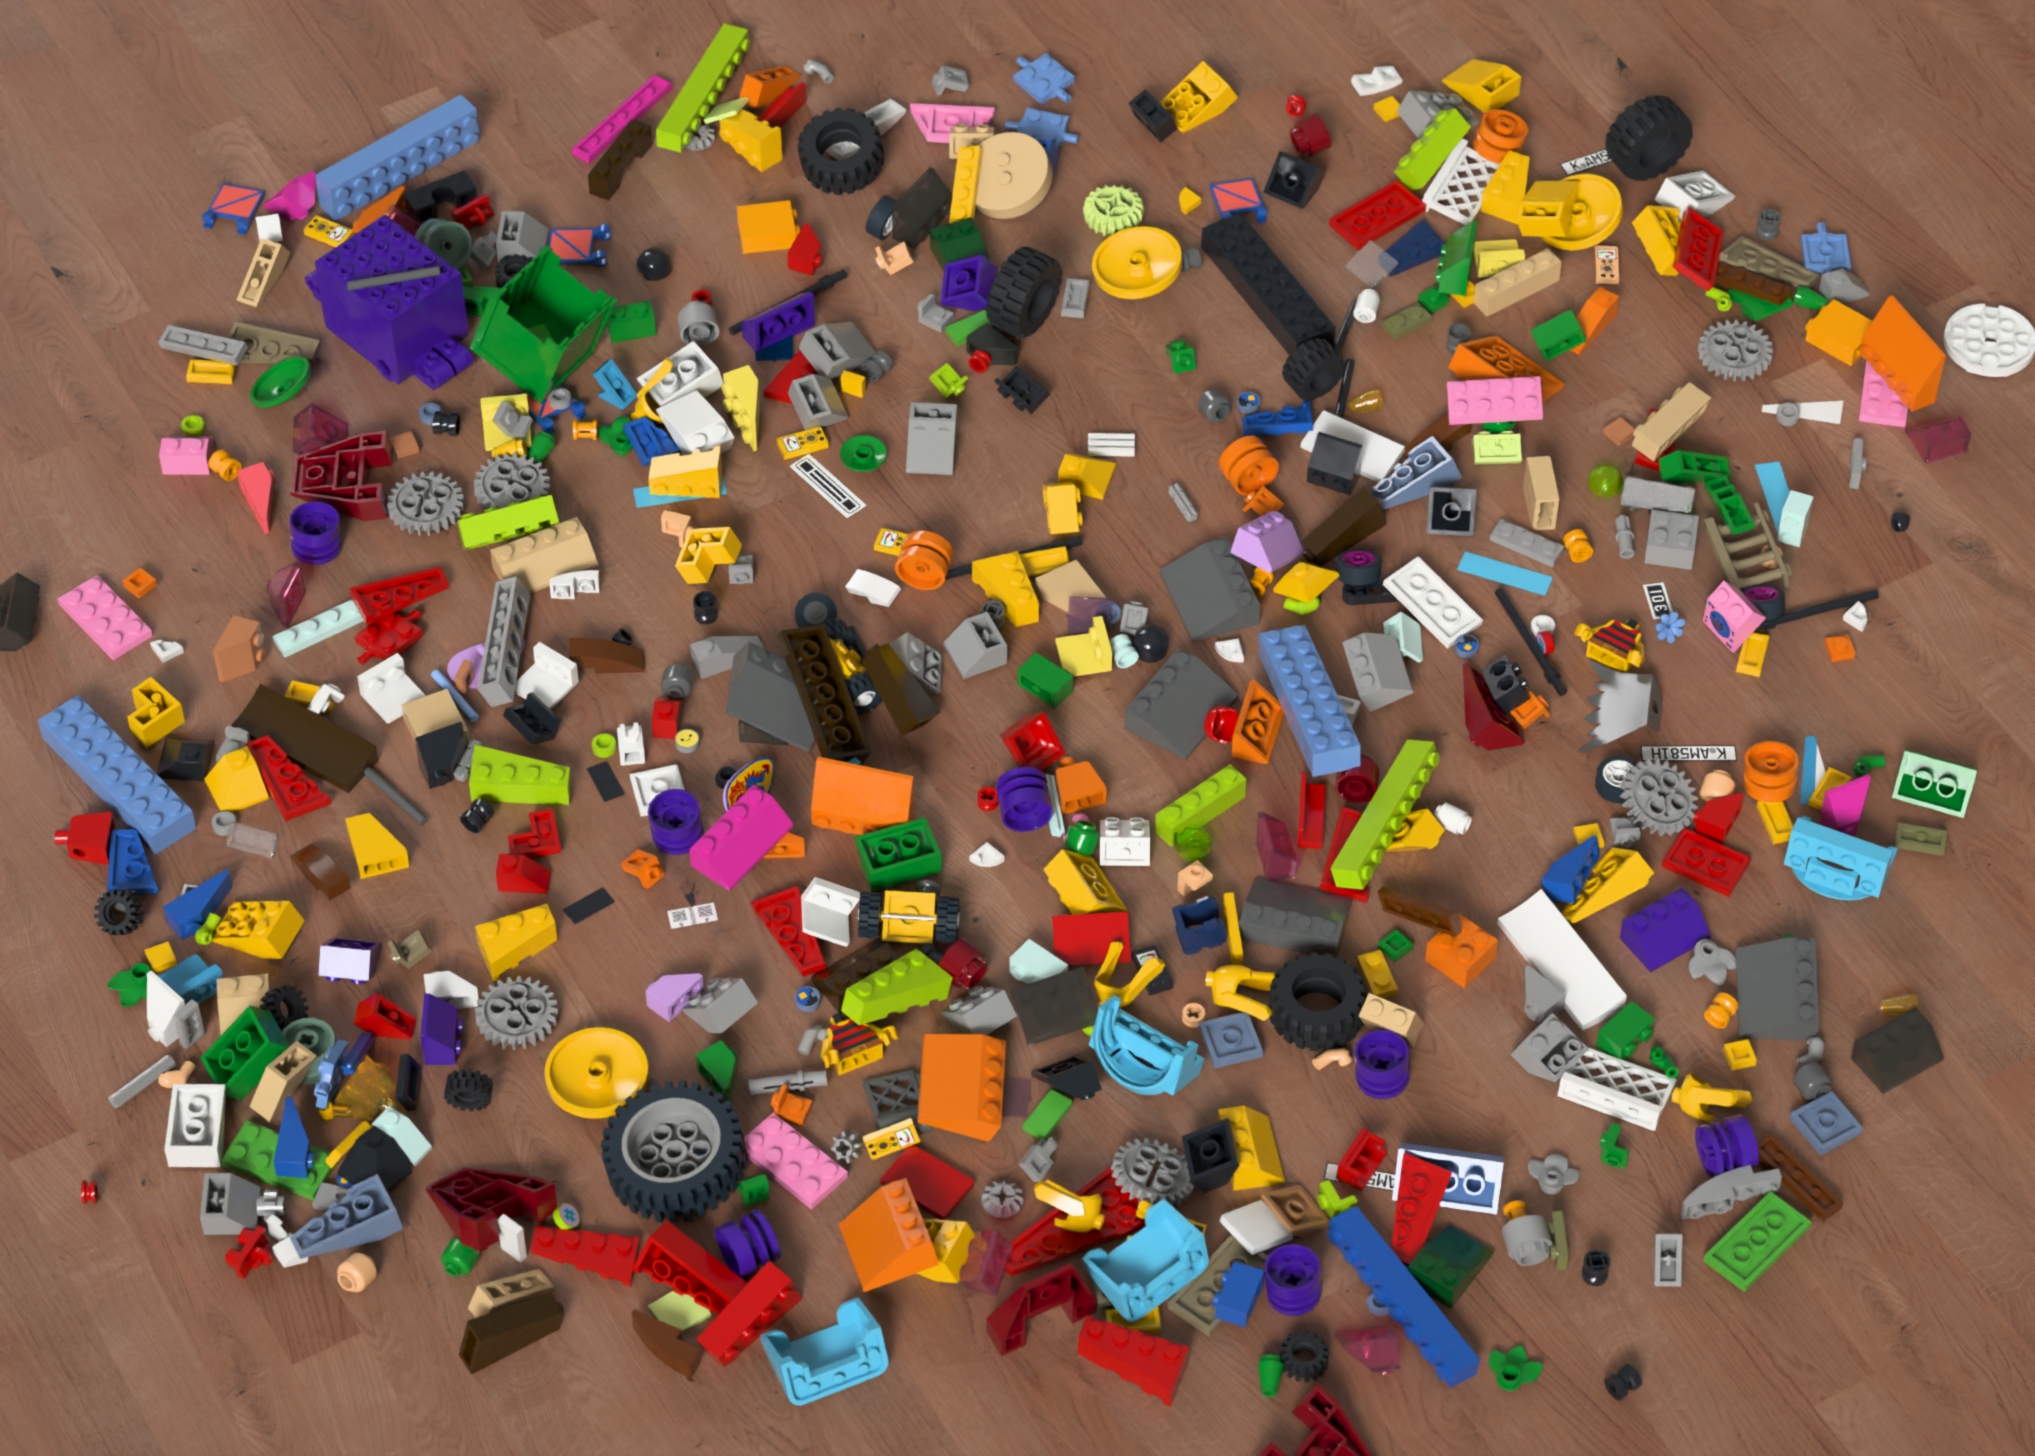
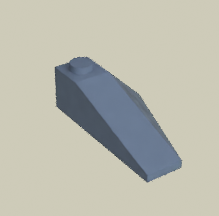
[1370,436,1462,510]
[290,1174,403,1259]

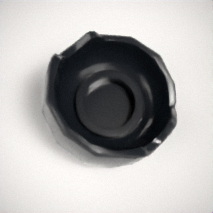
[636,247,672,281]
[1133,625,1169,663]

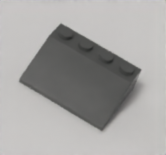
[1159,537,1260,642]
[726,642,815,752]
[1125,648,1238,760]
[1239,878,1353,959]
[1735,937,1819,1041]

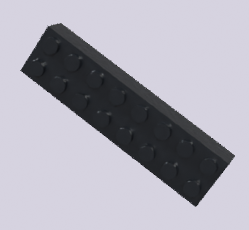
[1201,213,1336,356]

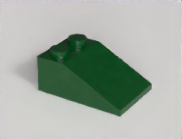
[930,217,991,272]
[1408,1225,1494,1309]

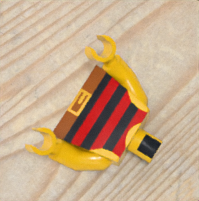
[1573,619,1645,673]
[821,1013,899,1075]

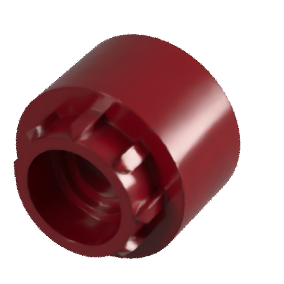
[1289,113,1332,157]
[1335,754,1380,804]
[938,938,988,989]

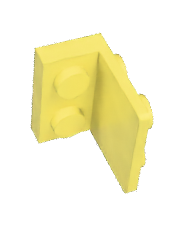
[1474,239,1525,277]
[480,394,532,451]
[1055,616,1112,677]

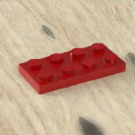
[1329,180,1426,251]
[1673,207,1724,291]

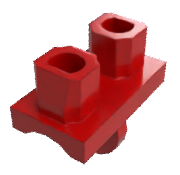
[451,194,495,230]
[225,1226,273,1279]

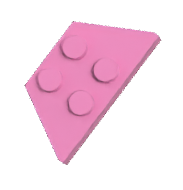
[910,103,995,143]

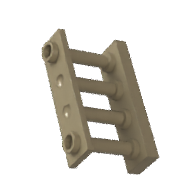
[1704,503,1792,591]

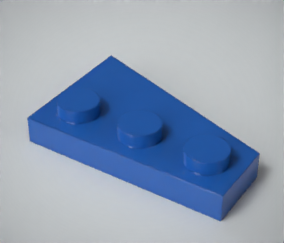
[1242,400,1313,437]
[107,829,159,894]

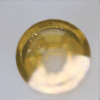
[1348,389,1383,414]
[1881,992,1919,1017]

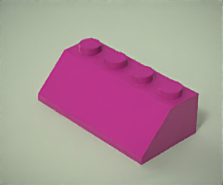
[690,785,793,891]

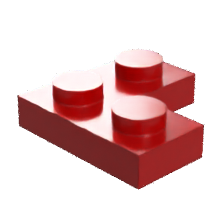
[508,808,561,858]

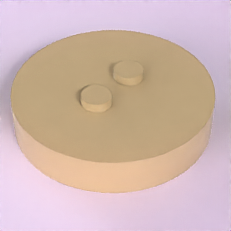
[975,132,1053,219]

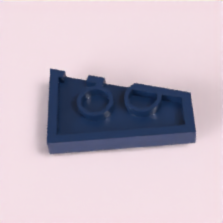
[1378,219,1446,277]

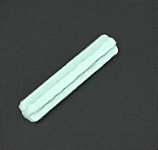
[1045,774,1066,838]

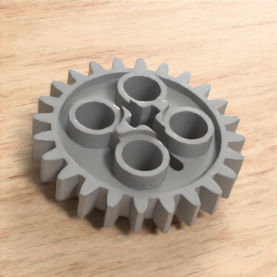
[1698,320,1773,381]
[474,452,550,510]
[387,471,464,536]
[1620,758,1698,836]
[475,976,559,1050]
[1111,1138,1194,1206]

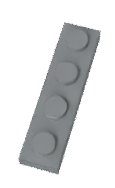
[158,325,248,366]

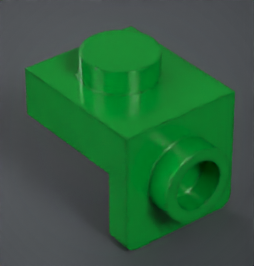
[1165,339,1196,373]
[1599,1123,1629,1169]

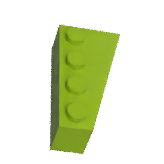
[457,495,559,551]
[469,745,572,805]
[841,948,953,1025]

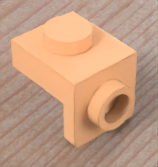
[875,242,914,275]
[661,510,694,547]
[1178,860,1213,896]

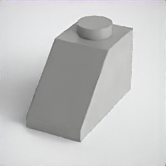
[1818,268,1870,305]
[1523,965,1566,1024]

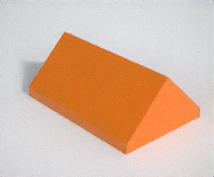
[1232,679,1284,764]

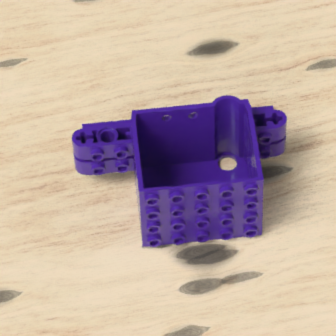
[305,214,474,390]

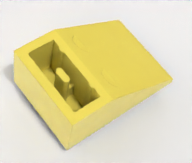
[721,365,760,451]

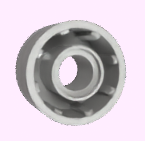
[677,301,719,347]
[1502,1215,1552,1266]

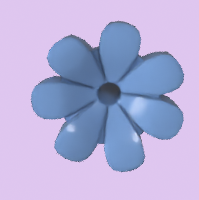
[1655,612,1685,643]

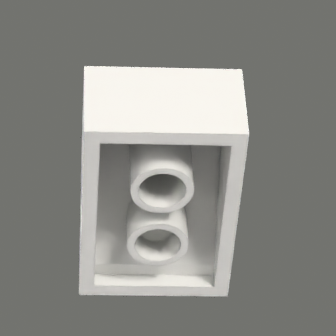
[1655,171,1735,223]
[637,341,724,407]
[656,390,735,456]
[165,1084,226,1167]

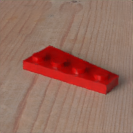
[763,350,819,404]
[350,567,449,625]
[245,735,331,822]
[1319,806,1369,903]
[750,886,827,977]
[1391,1152,1452,1266]
[531,1225,640,1287]

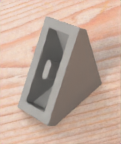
[1651,1233,1682,1287]

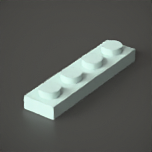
[273,599,364,657]

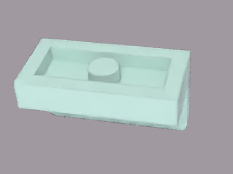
[1383,612,1423,663]

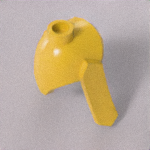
[631,357,672,424]
[1094,942,1165,1010]
[1205,965,1275,1021]
[1672,1073,1753,1122]
[1033,1180,1105,1232]

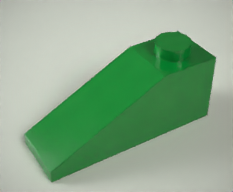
[1658,450,1731,483]

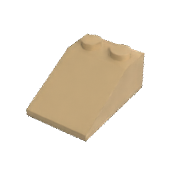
[217,973,271,1035]

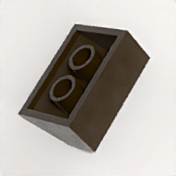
[811,941,900,1013]

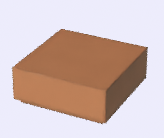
[1603,417,1635,446]
[390,431,419,459]
[455,659,475,694]

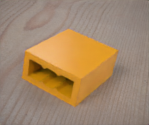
[737,200,800,254]
[1805,299,1872,366]

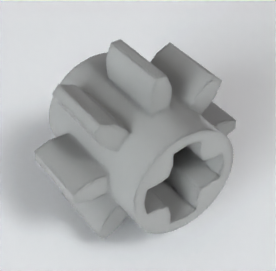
[831,1129,865,1163]
[257,1189,286,1222]

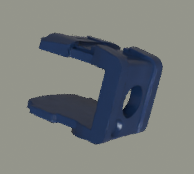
[1172,896,1227,955]

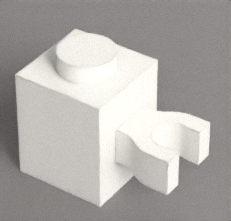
[617,723,645,766]

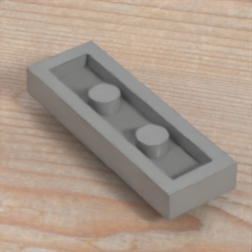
[1490,519,1565,567]

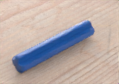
[341,1031,375,1076]

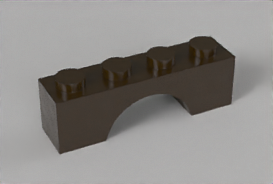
[588,119,653,201]

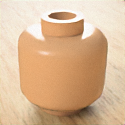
[1700,770,1735,804]
[337,1253,377,1292]

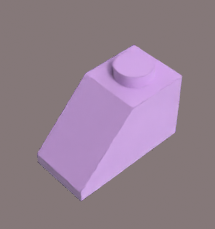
[645,973,704,1022]

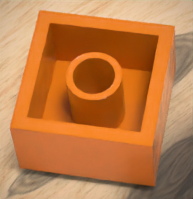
[1425,913,1498,988]

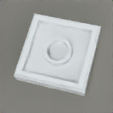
[629,764,685,817]
[1220,1200,1293,1255]

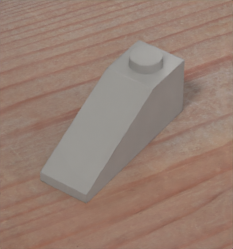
[690,636,765,679]

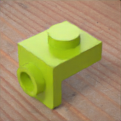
[929,363,969,399]
[1317,1180,1357,1219]

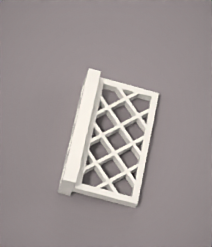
[1422,139,1500,225]
[1557,1048,1677,1131]

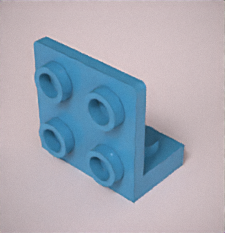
[159,954,223,1005]

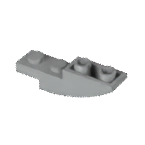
[1680,1165,1782,1220]

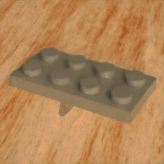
[1167,1234,1268,1337]

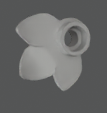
[1688,939,1736,986]
[1528,1154,1580,1194]

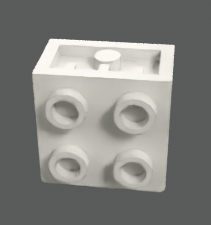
[514,642,579,710]
[357,653,426,724]
[1100,817,1150,866]
[801,877,860,947]

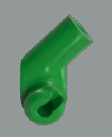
[1853,755,1885,777]
[1649,1046,1679,1079]

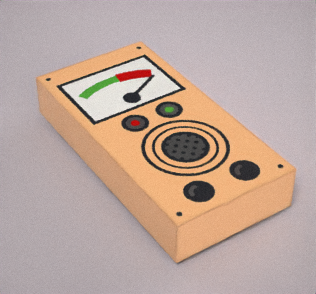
[1595,246,1619,284]

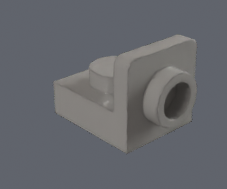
[932,65,969,96]
[917,294,954,333]
[492,401,533,438]
[729,555,753,584]
[1119,601,1148,636]
[216,726,251,762]
[1609,817,1641,848]

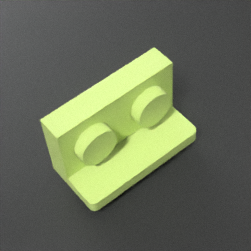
[1471,431,1522,465]

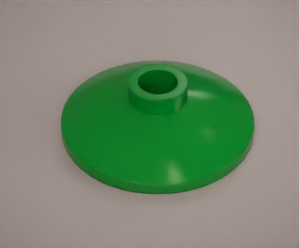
[840,435,887,472]

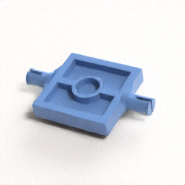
[1013,53,1075,105]
[1005,108,1079,151]
[1800,222,1851,273]
[314,1039,349,1109]

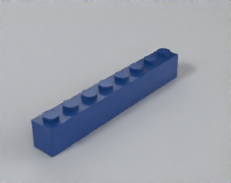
[1327,1206,1480,1388]

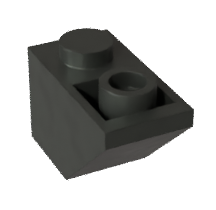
[966,323,1018,366]

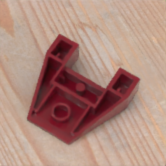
[290,430,394,521]
[426,1167,557,1251]
[986,1263,1096,1357]
[1256,1384,1372,1456]

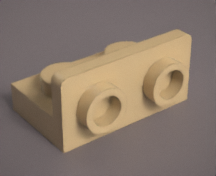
[949,124,994,159]

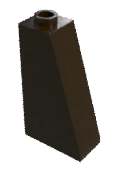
[1301,487,1386,567]
[861,643,940,736]
[459,1293,564,1374]

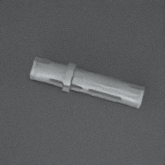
[749,1069,828,1096]

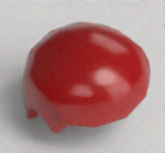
[1204,706,1239,744]

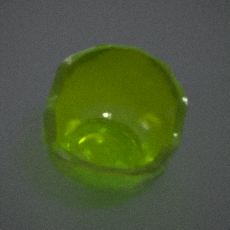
[1587,465,1625,499]
[1173,827,1212,862]

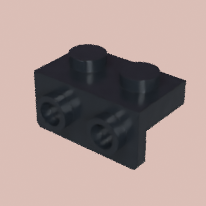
[994,365,1050,415]
[503,692,561,745]

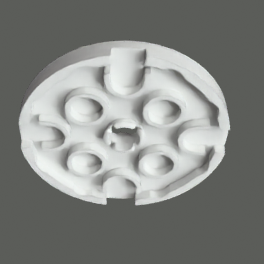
[1944,303,2035,377]

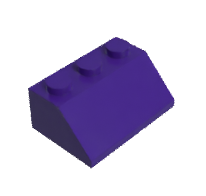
[741,292,815,354]
[1620,887,1711,973]

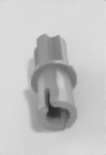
[1615,515,1635,559]

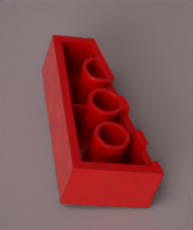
[632,1221,748,1315]
[696,1261,802,1368]
[1078,1315,1189,1407]

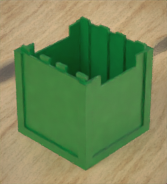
[470,244,618,404]

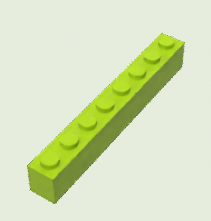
[656,24,751,153]
[1331,740,1440,890]

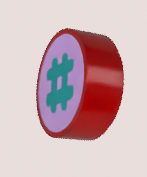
[1537,630,1555,655]

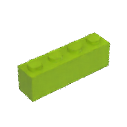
[1394,108,1471,191]
[1155,764,1247,847]

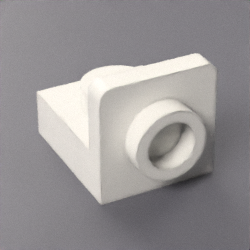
[307,684,345,714]

